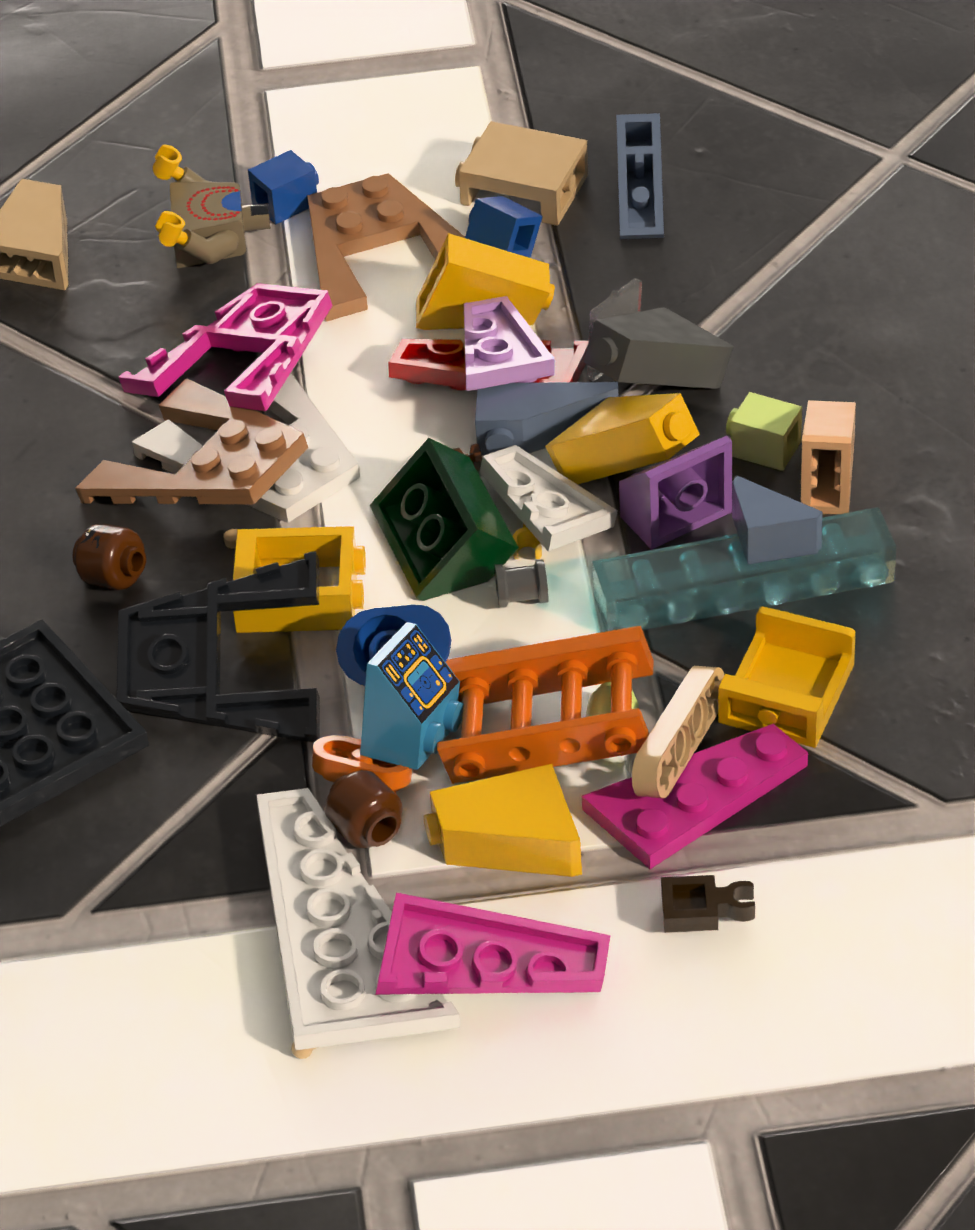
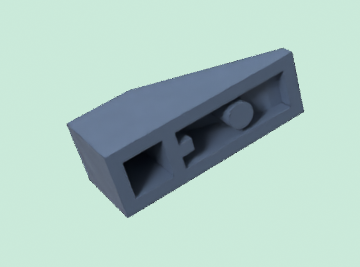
[616,113,664,239]
[475,382,619,456]

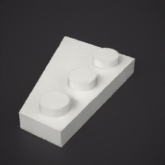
[480,445,618,551]

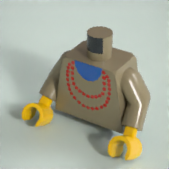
[153,145,271,268]

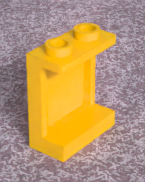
[718,606,855,748]

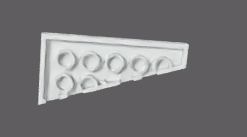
[256,788,461,1050]

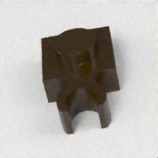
[661,875,756,933]

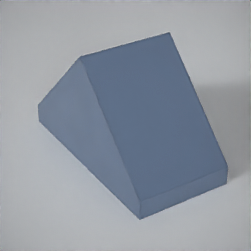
[732,476,823,564]

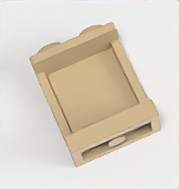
[455,121,588,226]

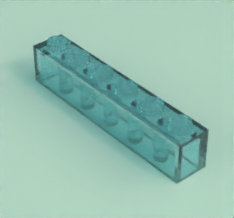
[592,507,896,631]

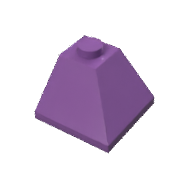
[619,436,732,550]

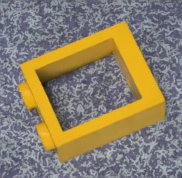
[233,526,366,633]

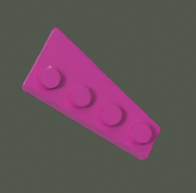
[581,724,808,869]
[375,892,611,995]

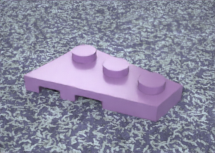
[464,296,555,391]

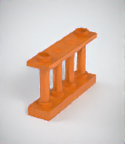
[437,625,654,784]

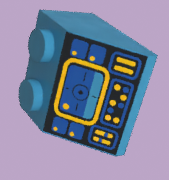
[360,622,463,770]

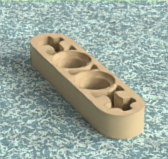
[632,666,724,798]

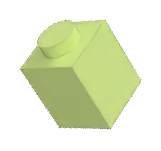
[726,392,802,471]

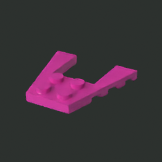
[118,283,333,411]

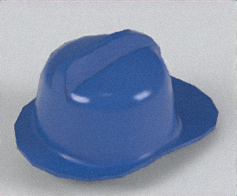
[336,604,452,686]

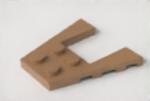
[307,173,465,322]
[75,379,308,505]

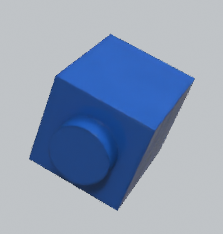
[248,149,319,225]
[465,196,543,257]

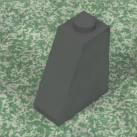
[584,307,734,389]

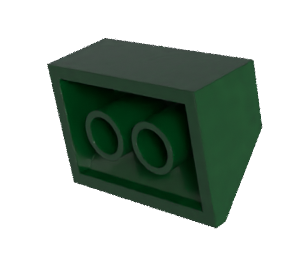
[369,437,519,601]

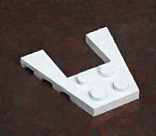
[132,373,360,523]

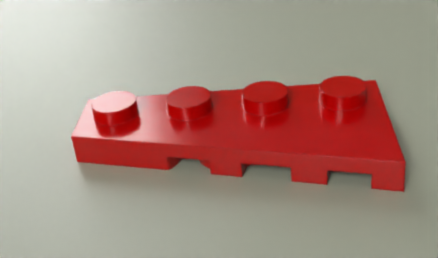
[388,339,589,391]

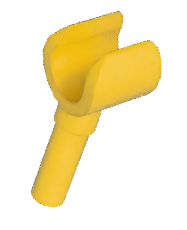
[513,523,542,559]

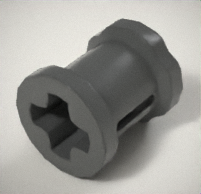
[494,559,549,608]

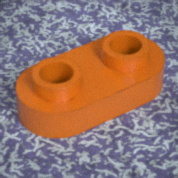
[312,735,412,793]

